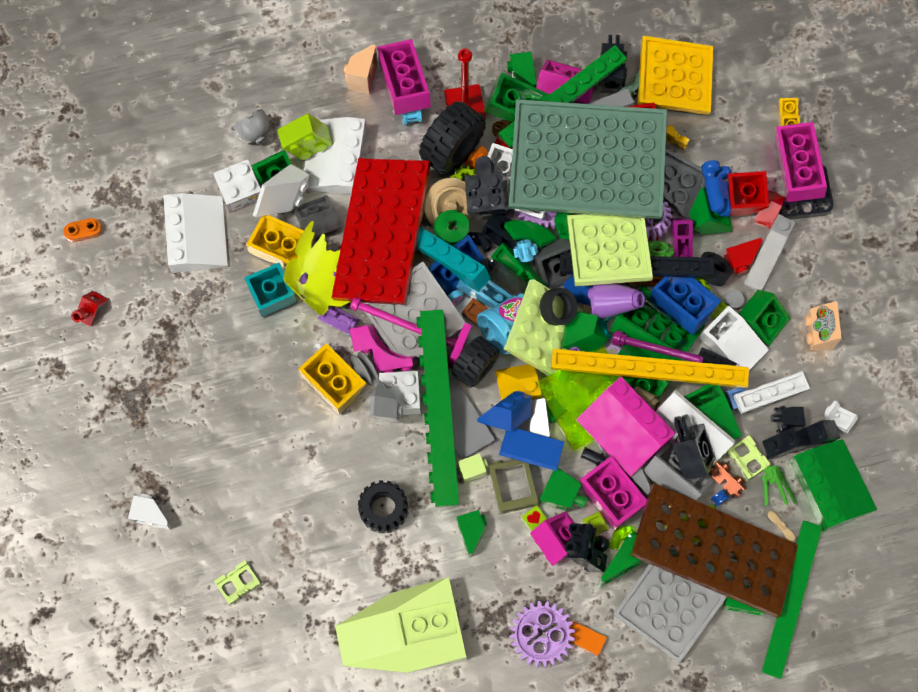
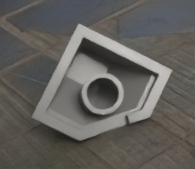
[370,379,403,422]

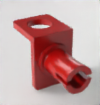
[71,291,108,326]

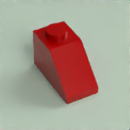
[723,238,763,275]

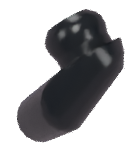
[468,232,493,252]

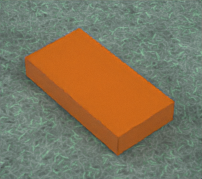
[569,620,607,656]

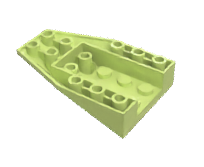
[335,577,466,673]

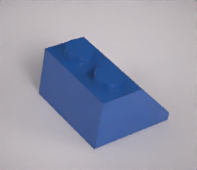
[477,391,532,432]

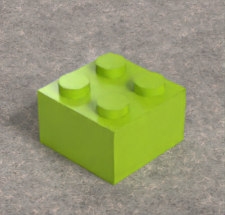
[277,113,332,161]

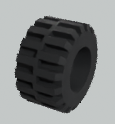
[452,335,500,388]
[358,480,408,534]

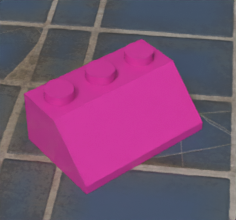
[536,59,595,104]
[579,456,647,530]

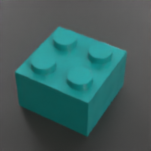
[244,262,296,317]

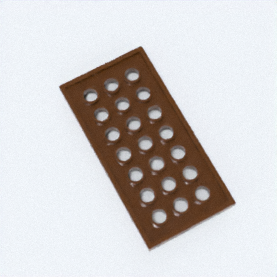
[630,483,798,618]

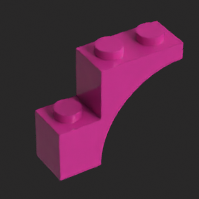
[350,324,418,373]

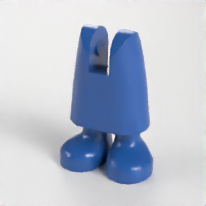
[701,160,732,217]

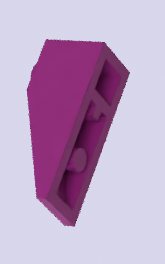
[671,217,693,257]

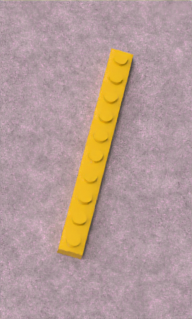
[551,349,749,388]

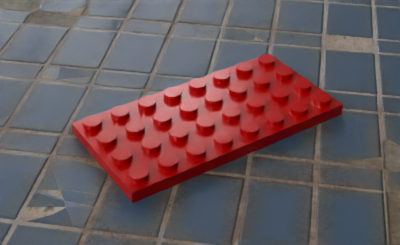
[331,158,431,305]

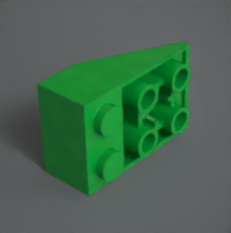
[684,384,742,440]

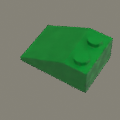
[484,73,548,122]
[597,531,644,588]

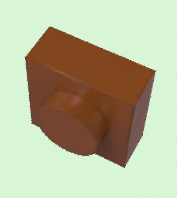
[461,298,488,326]

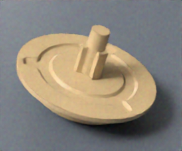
[424,178,472,230]

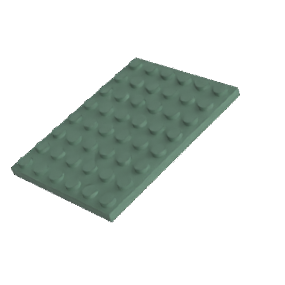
[508,99,667,219]

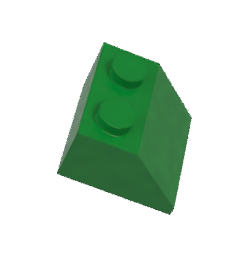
[739,289,791,346]

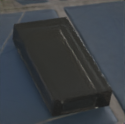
[489,261,528,296]

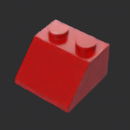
[728,171,769,217]

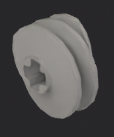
[350,352,379,385]

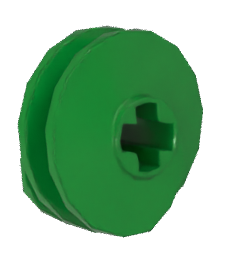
[434,210,469,244]

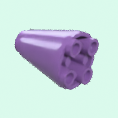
[588,283,645,318]

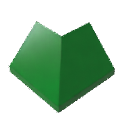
[561,312,608,353]

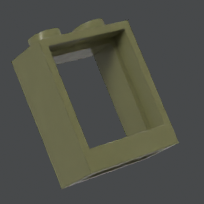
[489,458,538,515]

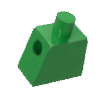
[539,467,588,512]

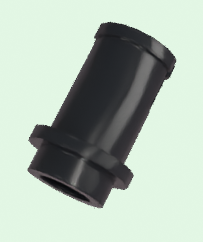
[580,447,607,467]

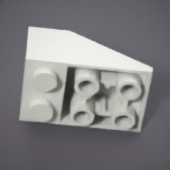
[700,306,768,370]

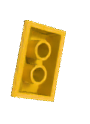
[246,215,315,269]
[298,343,366,415]

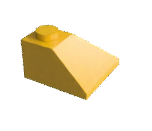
[495,364,541,401]

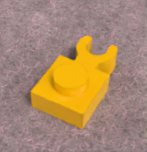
[666,125,690,150]

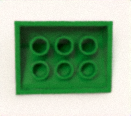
[610,285,706,361]
[789,439,877,532]

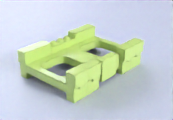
[726,435,771,481]
[214,560,261,605]

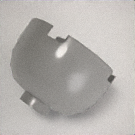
[233,109,270,144]

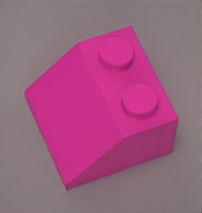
[530,511,574,566]

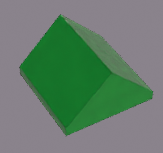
[251,150,291,188]

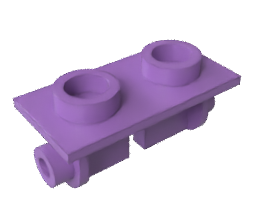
[318,305,360,336]

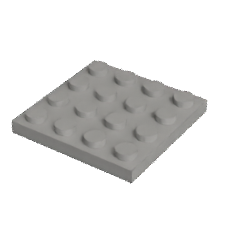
[364,262,466,359]
[613,564,727,663]

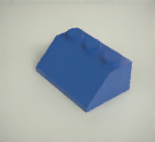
[649,277,721,335]

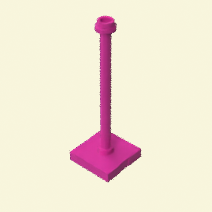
[350,297,472,369]

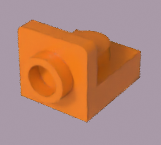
[465,146,489,169]

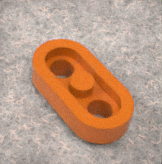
[63,218,102,242]

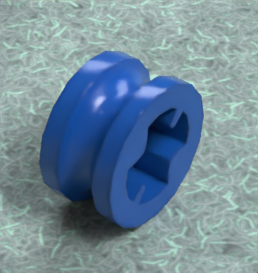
[710,489,730,507]

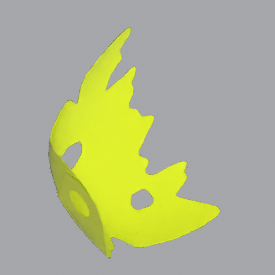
[284,221,351,315]

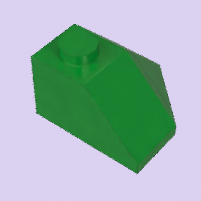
[689,188,733,235]

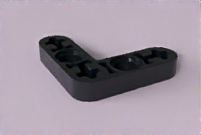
[779,164,834,220]

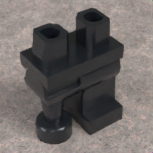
[565,523,609,573]

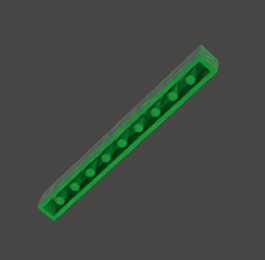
[416,309,459,508]

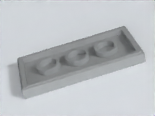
[421,377,495,460]

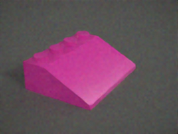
[576,377,676,477]

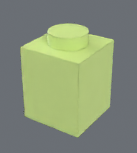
[458,453,489,484]

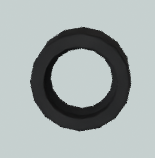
[701,251,733,286]
[539,288,577,326]

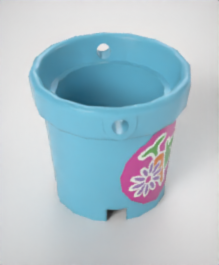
[477,293,524,355]

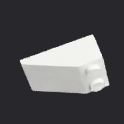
[253,164,309,217]

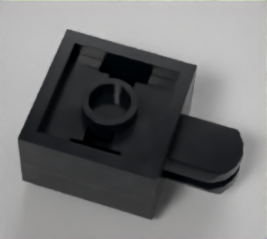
[598,35,627,93]
[465,156,509,217]
[672,414,716,480]

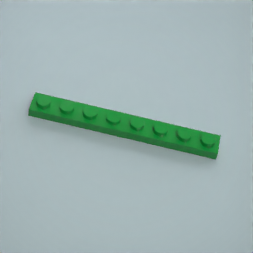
[499,45,627,149]

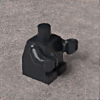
[770,405,806,434]

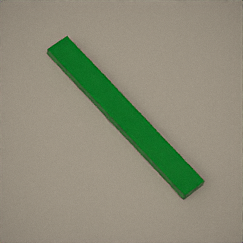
[761,520,822,679]

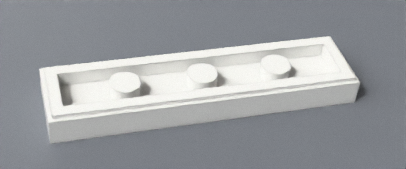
[733,371,811,414]

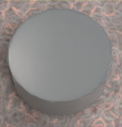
[724,290,744,310]

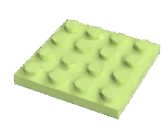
[567,214,653,286]
[504,279,589,383]

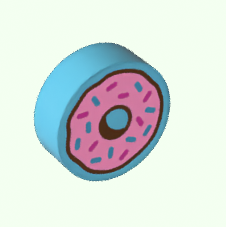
[447,290,465,307]

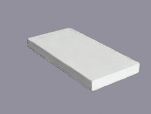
[655,390,735,466]

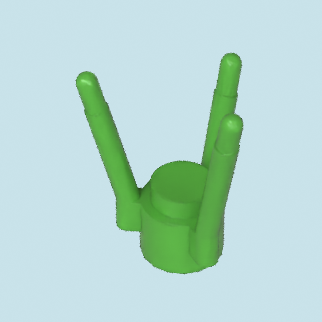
[761,465,797,506]

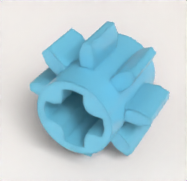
[513,239,538,262]

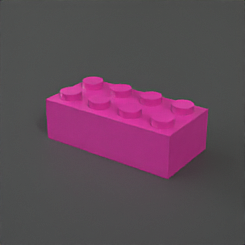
[377,39,431,115]
[774,122,827,202]

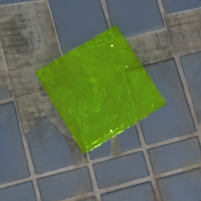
[536,346,621,451]

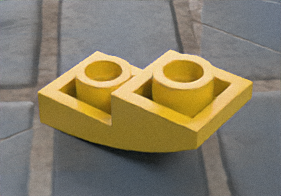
[779,98,800,126]

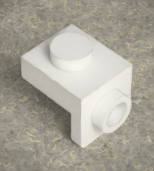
[824,400,858,434]

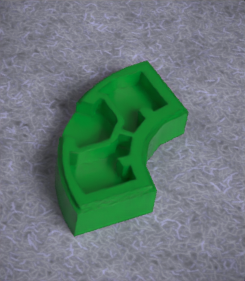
[504,220,556,248]

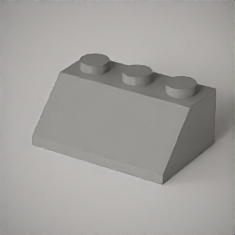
[643,442,714,501]

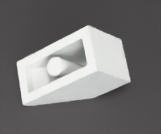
[128,494,171,530]

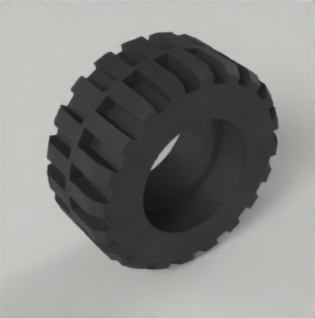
[419,101,486,175]

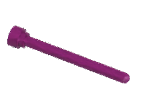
[612,330,703,363]

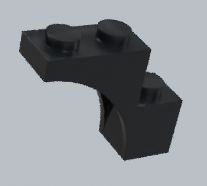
[762,420,840,459]

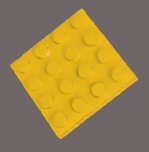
[638,36,713,115]

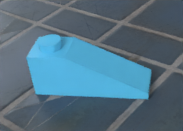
[456,280,513,308]

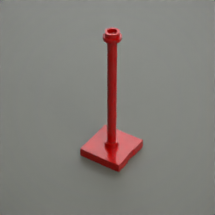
[444,48,486,120]

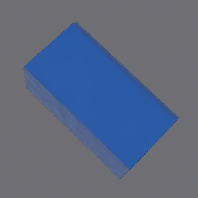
[428,234,484,296]
[499,428,564,471]

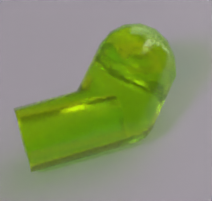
[609,526,634,551]

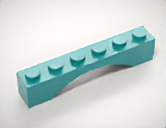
[416,227,491,292]

